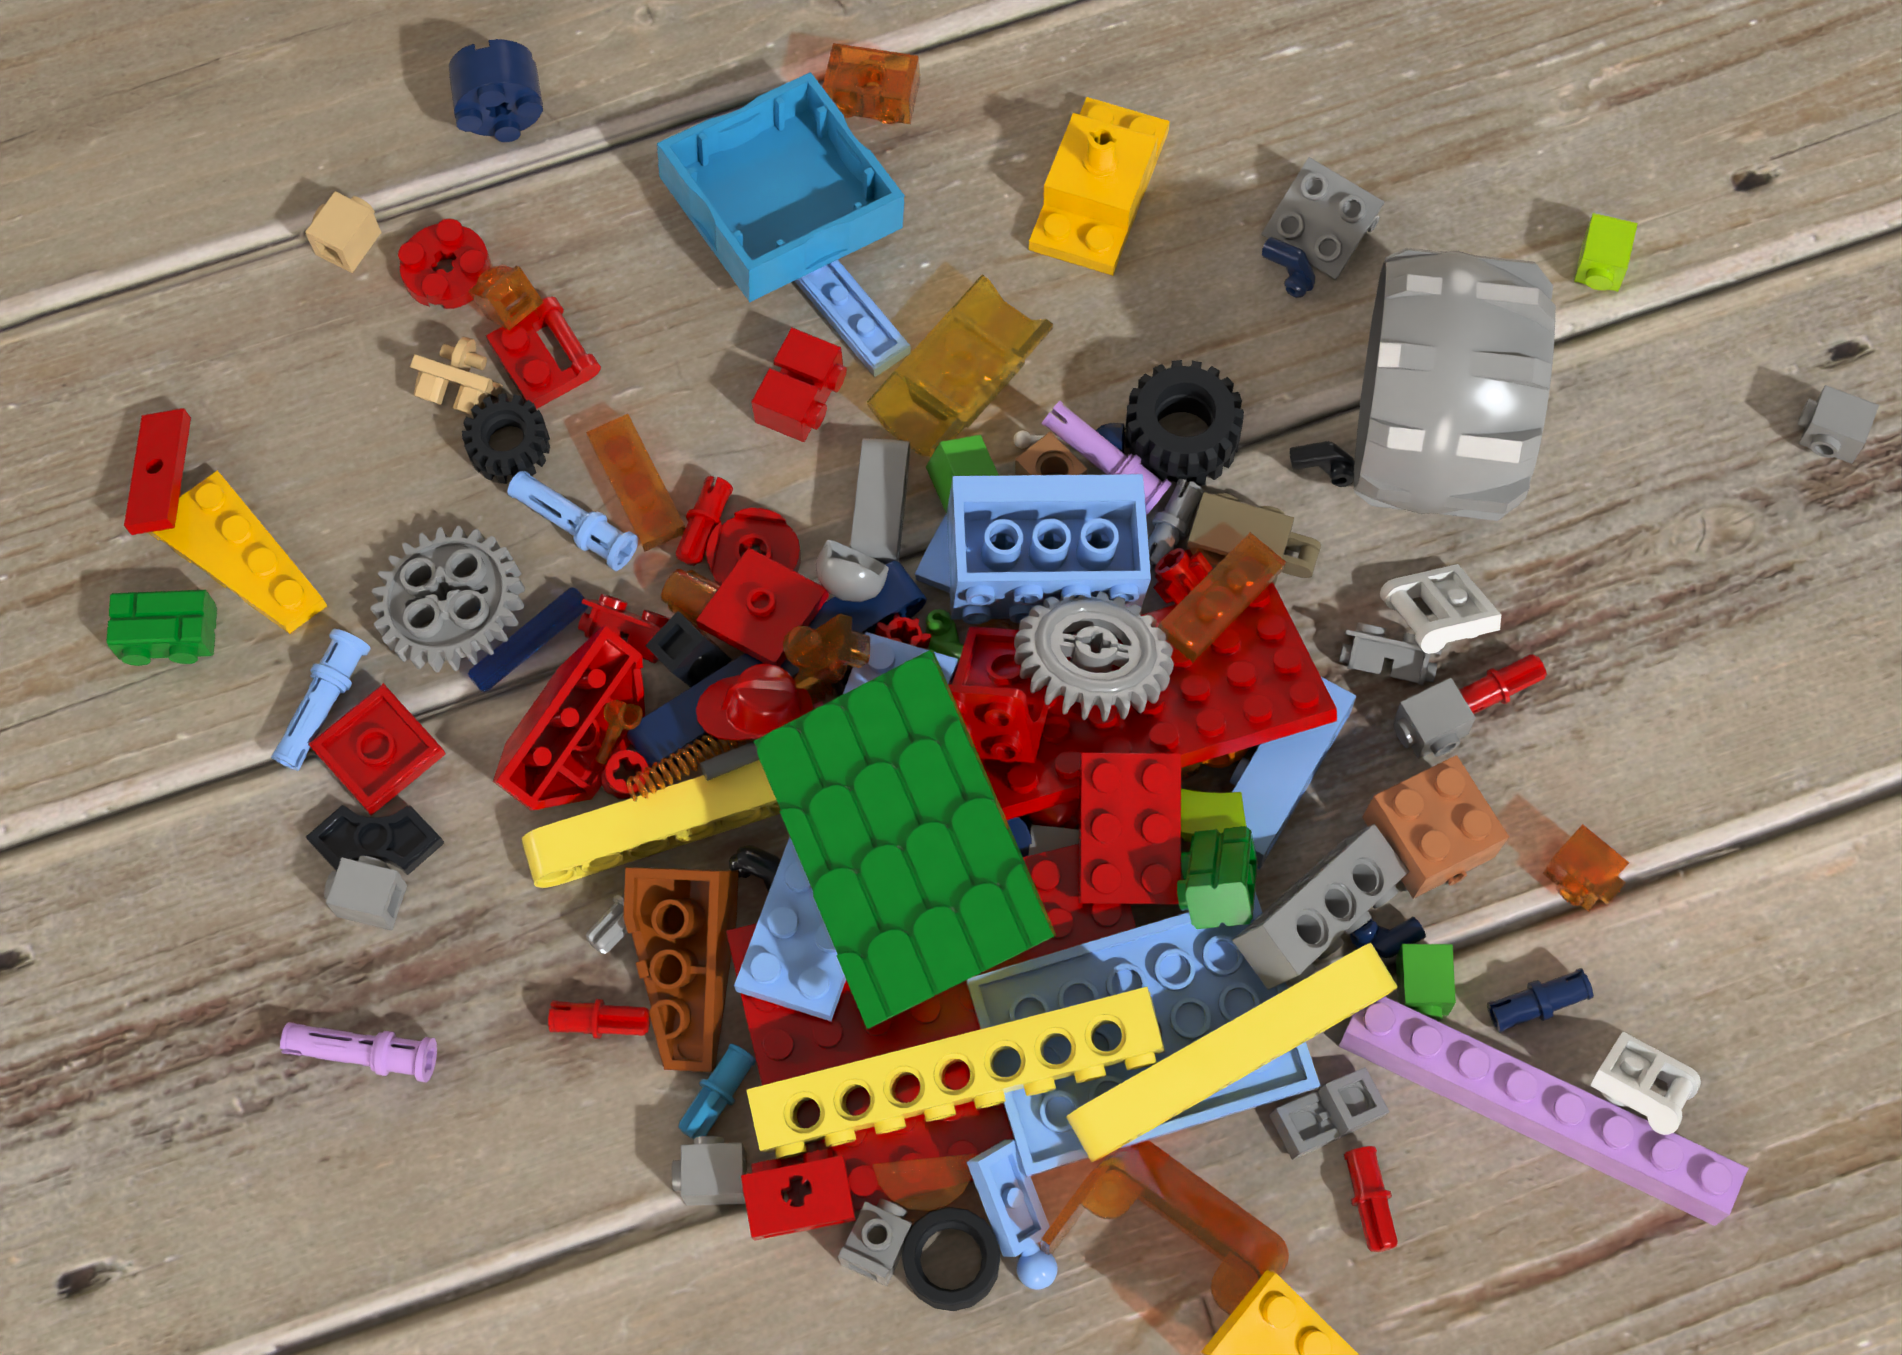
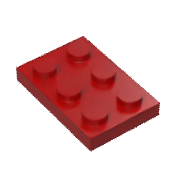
[1079,753,1181,904]

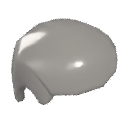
[816,540,888,602]

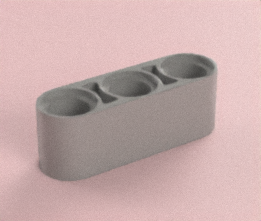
[850,438,910,565]

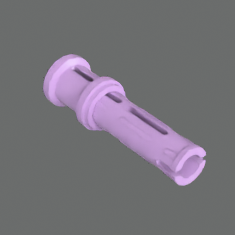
[1041,401,1172,516]
[280,1022,437,1082]

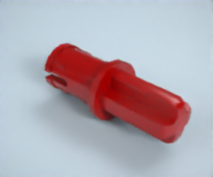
[676,476,733,566]
[1459,654,1547,714]
[548,999,650,1039]
[1344,1146,1398,1252]

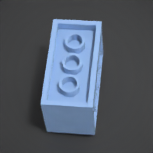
[946,474,1151,624]

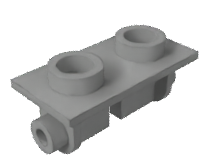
[1339,622,1442,685]

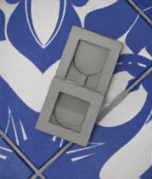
[1269,1067,1389,1160]

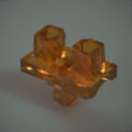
[783,614,870,690]

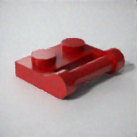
[485,296,601,409]

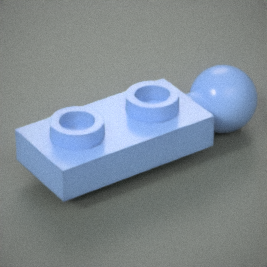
[967,1139,1057,1290]

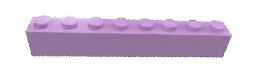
[1339,997,1748,1226]

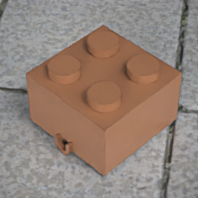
[1362,755,1509,899]

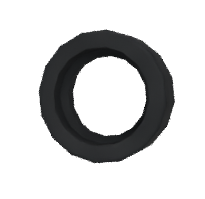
[902,1207,1000,1311]

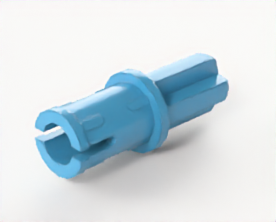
[678,1043,756,1140]

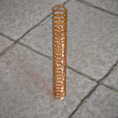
[627,669,834,801]

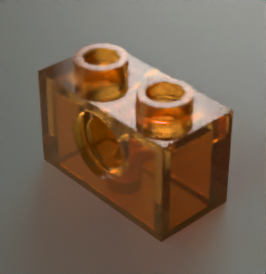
[823,43,920,124]

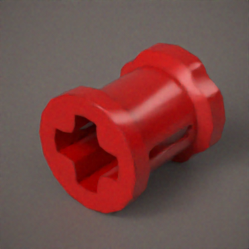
[601,750,649,800]

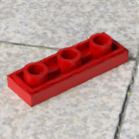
[124,408,191,535]

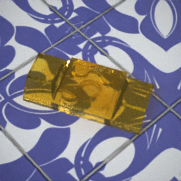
[867,275,1053,457]

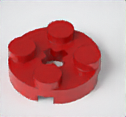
[398,219,491,309]
[706,508,801,588]

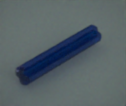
[468,587,589,692]

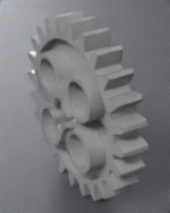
[371,526,525,672]

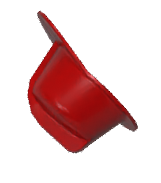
[696,663,813,740]

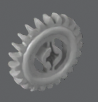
[1014,592,1174,722]

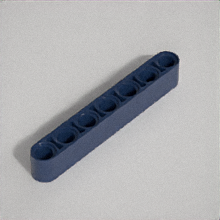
[627,561,927,776]

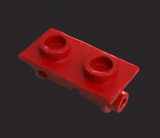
[578,593,670,664]

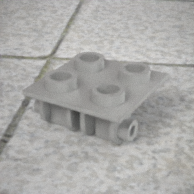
[1261,157,1385,280]

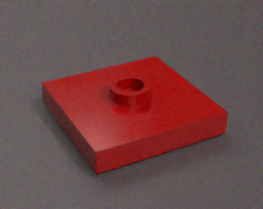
[696,547,829,667]
[309,683,446,816]

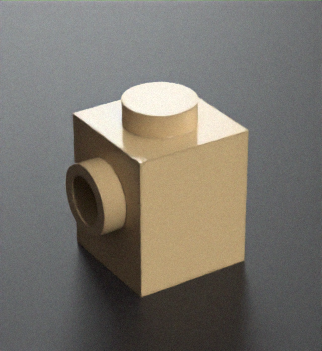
[305,191,382,273]

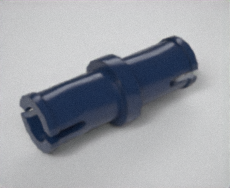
[1487,968,1594,1033]

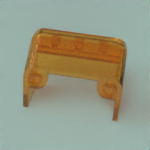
[1041,1140,1289,1315]

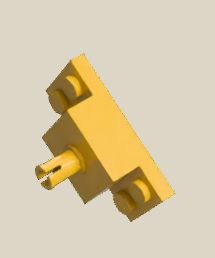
[1029,97,1170,276]

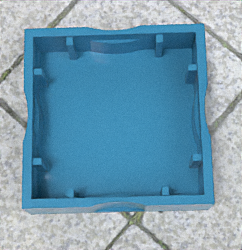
[657,72,905,302]

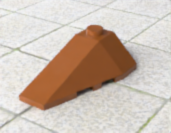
[623,867,739,1072]

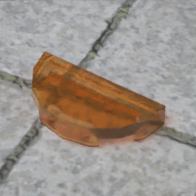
[873,1153,975,1212]

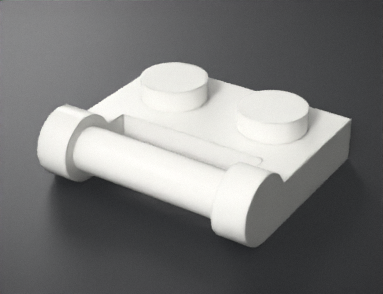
[1380,564,1501,654]
[1590,1032,1701,1135]

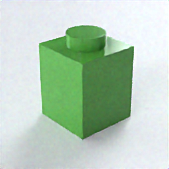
[926,435,999,513]
[1396,944,1456,1021]

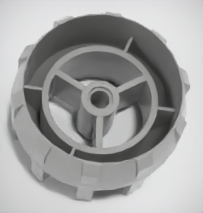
[1354,248,1556,521]

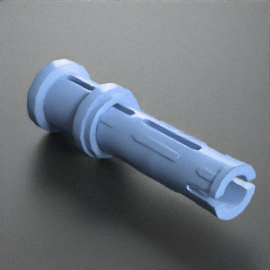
[507,471,638,571]
[271,628,371,771]

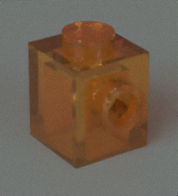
[1543,824,1629,912]

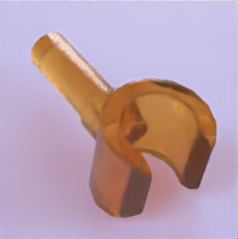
[595,700,643,764]

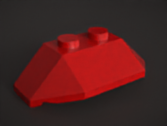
[493,625,645,810]

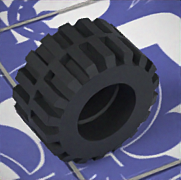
[1125,360,1244,487]

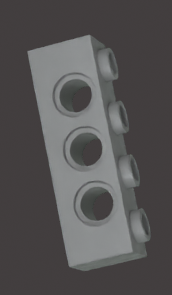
[1232,824,1409,990]

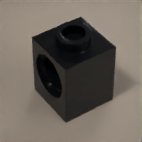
[645,611,732,687]

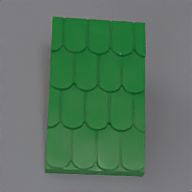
[754,650,1056,1029]

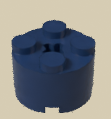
[449,39,543,142]

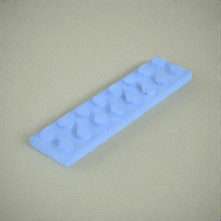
[734,632,958,1021]

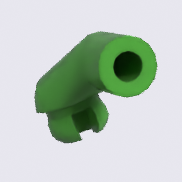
[925,609,964,663]

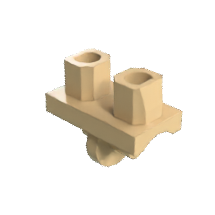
[410,337,503,415]

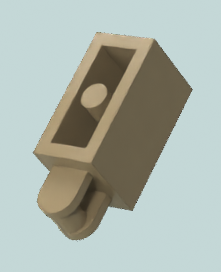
[1187,492,1321,585]

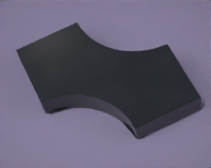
[306,805,444,875]

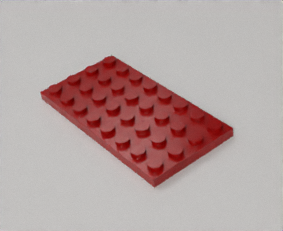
[952,577,1337,820]

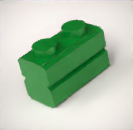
[106,590,217,666]
[1177,826,1258,929]

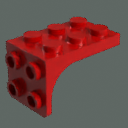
[948,627,1050,763]

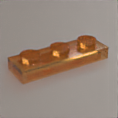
[586,414,686,552]
[1158,532,1287,662]

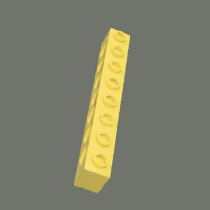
[746,987,1165,1159]

